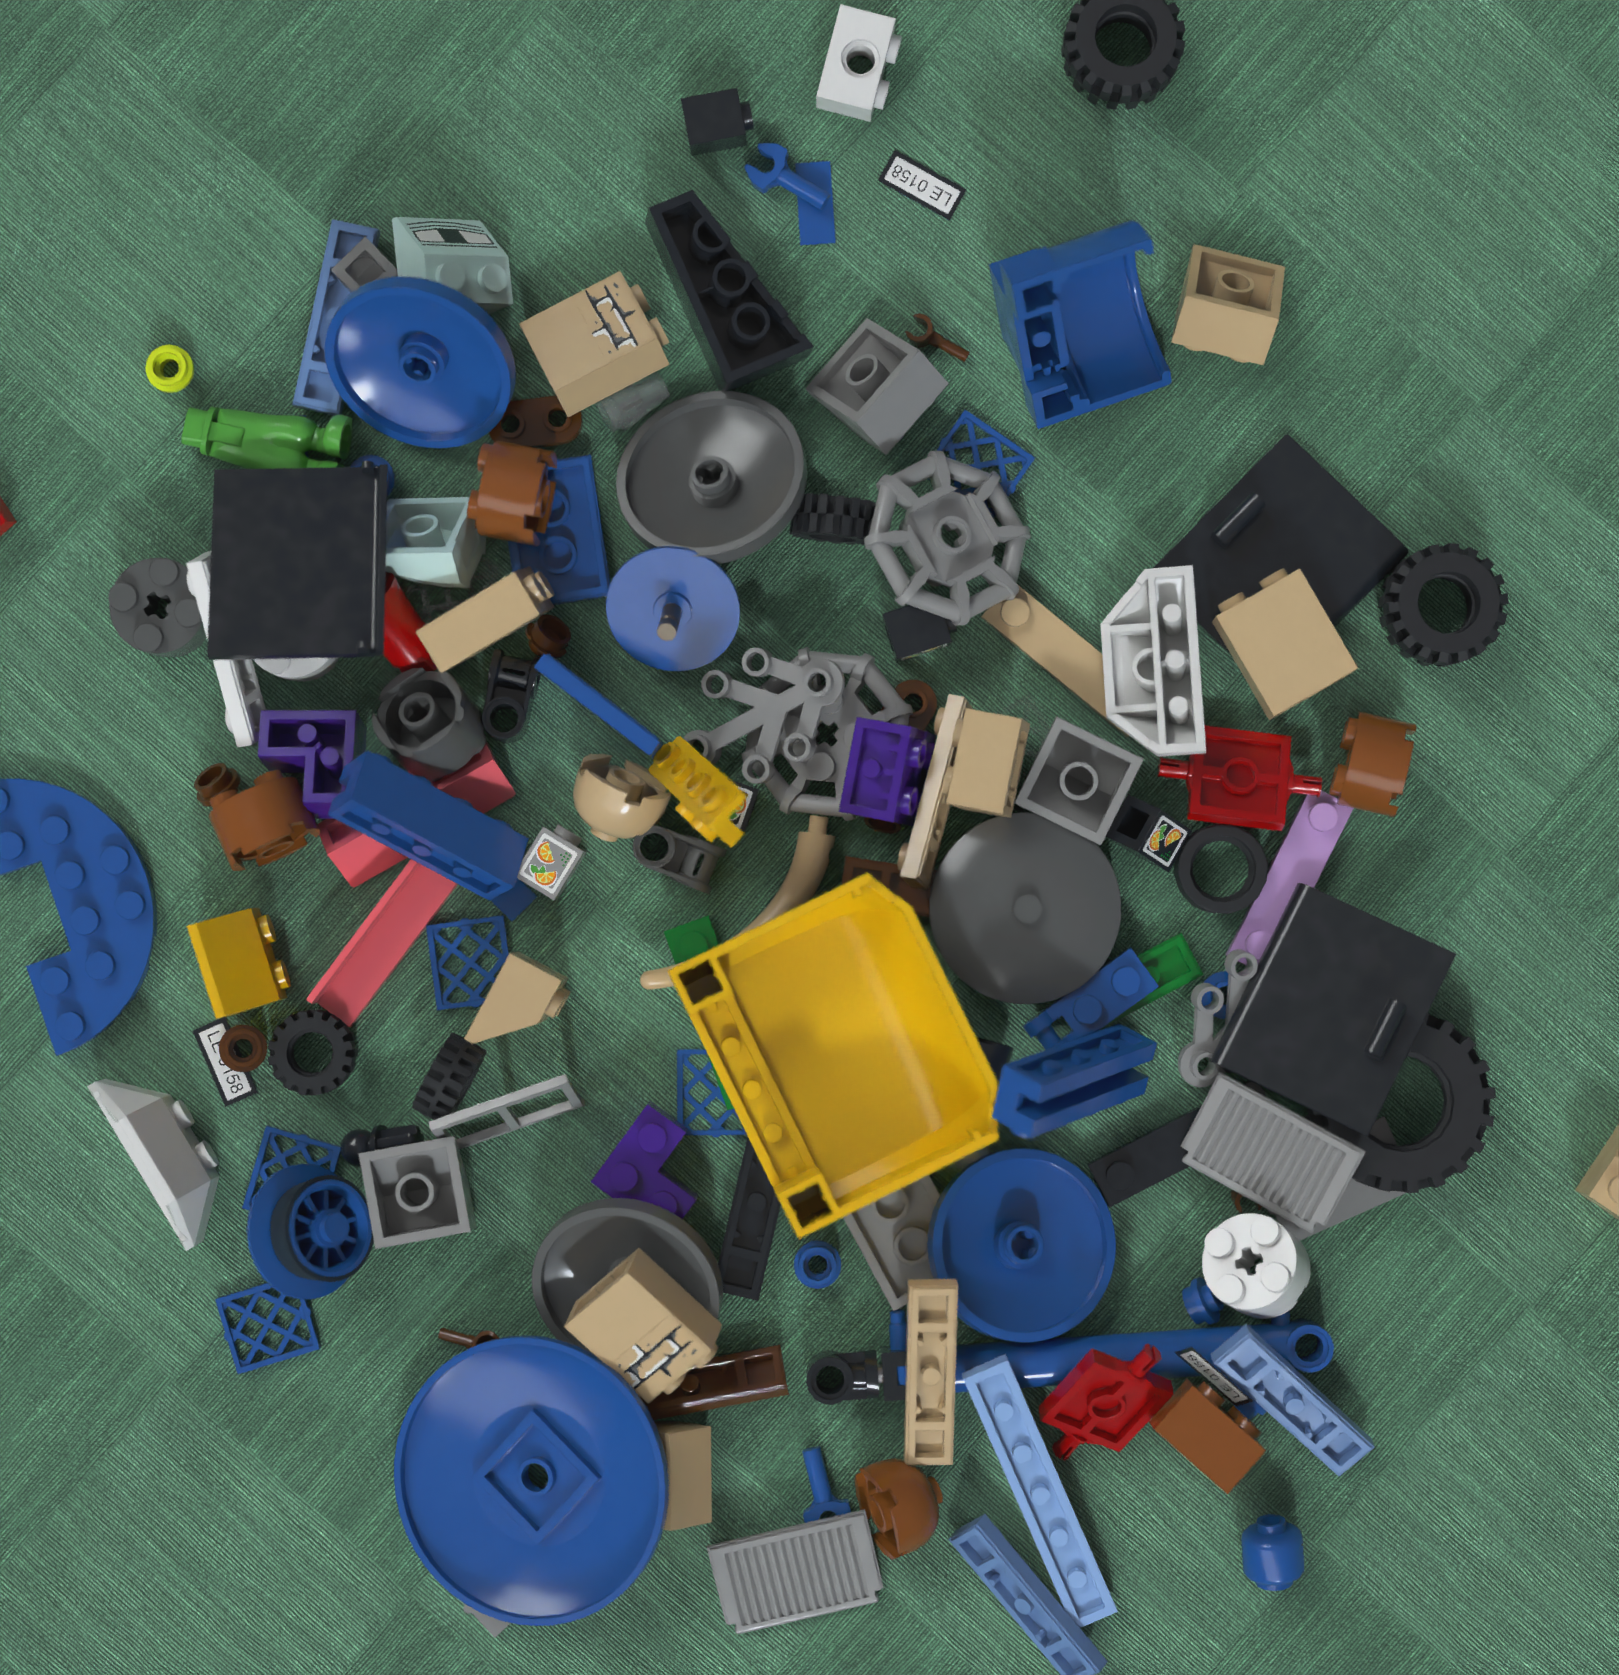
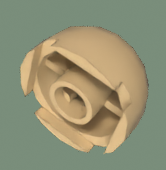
[573,754,671,842]

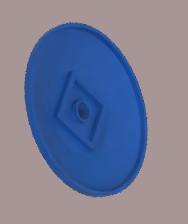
[394,1335,669,1626]

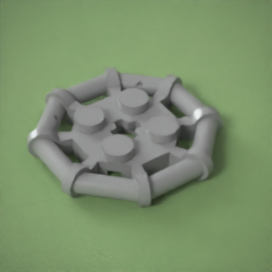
[864,451,1031,626]
[741,647,914,821]

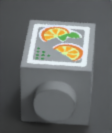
[517,824,587,901]

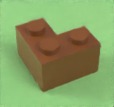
[1149,1379,1266,1495]

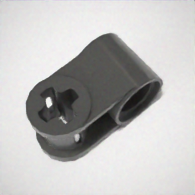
[633,826,727,894]

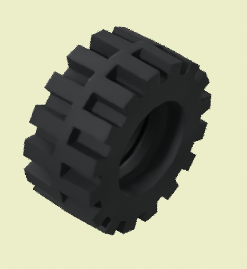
[268,1009,358,1096]
[412,1033,487,1120]

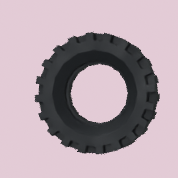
[1304,1013,1496,1193]

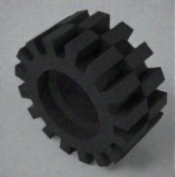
[789,493,876,545]

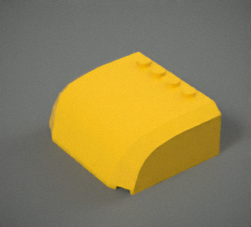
[667,873,999,1239]

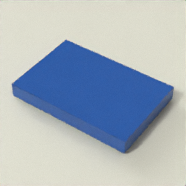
[508,454,611,605]
[534,654,664,759]

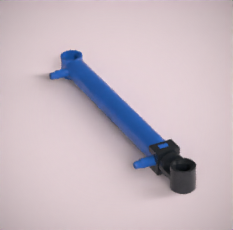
[806,1309,1334,1405]

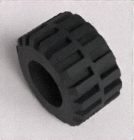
[1061,0,1185,110]
[1378,543,1509,667]

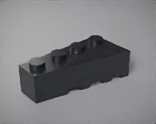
[645,190,814,393]

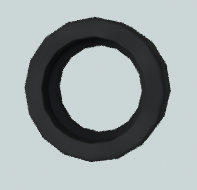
[1174,824,1268,914]

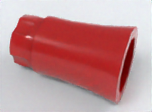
[383,572,437,673]

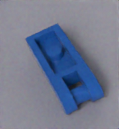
[1022,947,1159,1050]

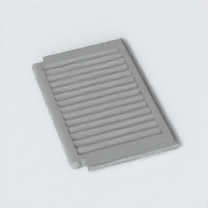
[1181,1072,1366,1233]
[707,1509,884,1634]

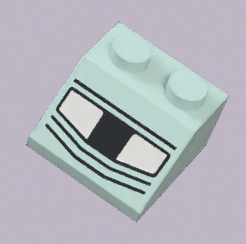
[392,217,513,314]

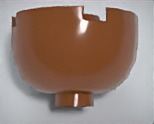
[854,1458,943,1560]

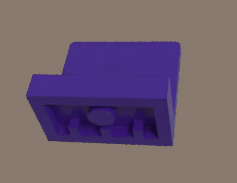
[839,717,936,826]

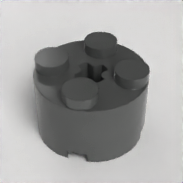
[108,558,207,657]
[372,667,486,782]

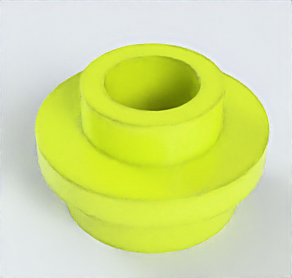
[145,345,194,393]

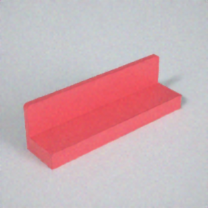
[318,741,516,887]
[306,859,458,1027]

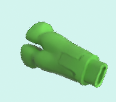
[181,406,352,469]

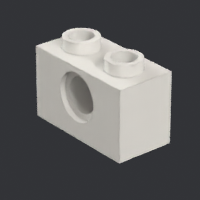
[816,4,902,122]

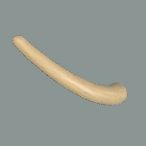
[640,815,836,990]

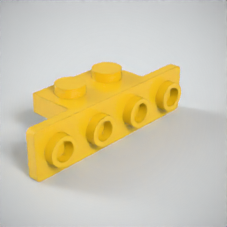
[648,736,747,848]

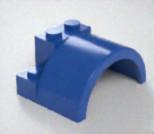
[989,220,1172,429]

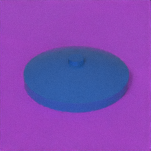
[324,276,516,448]
[927,1148,1116,1342]

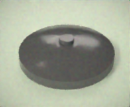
[616,391,807,564]
[929,813,1121,1004]
[532,1198,723,1354]

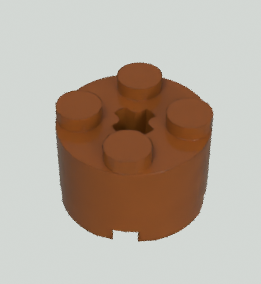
[467,441,557,546]
[1329,711,1417,817]
[209,770,321,871]

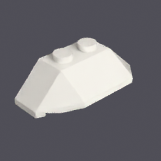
[1100,565,1206,757]
[87,1079,219,1251]

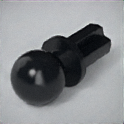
[340,1124,424,1167]

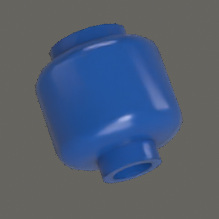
[1241,1514,1304,1591]

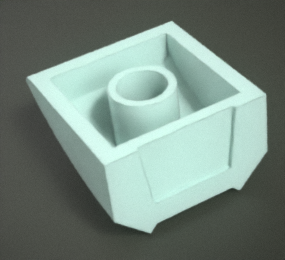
[385,497,486,588]

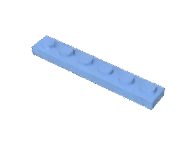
[961,1354,1118,1628]

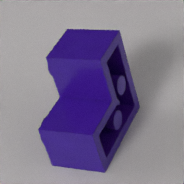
[258,710,367,819]
[591,1100,698,1219]

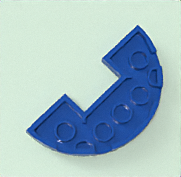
[0,779,157,1056]

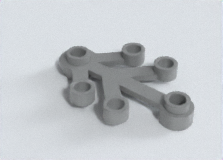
[683,648,845,784]
[1178,949,1258,1087]

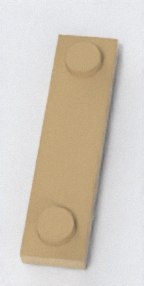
[981,584,1129,737]
[898,694,974,890]
[904,1279,958,1466]

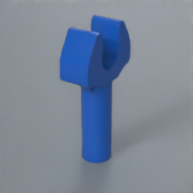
[745,143,831,210]
[802,1446,851,1523]

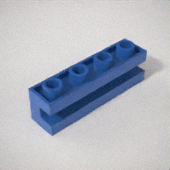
[328,750,529,901]
[992,1024,1157,1138]

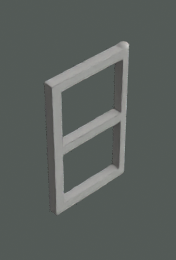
[428,1074,585,1150]

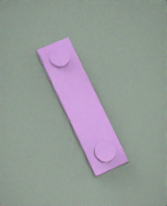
[1225,790,1354,965]

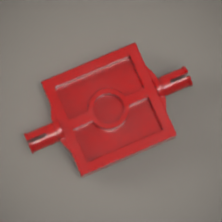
[1158,725,1322,831]
[1038,1344,1174,1460]

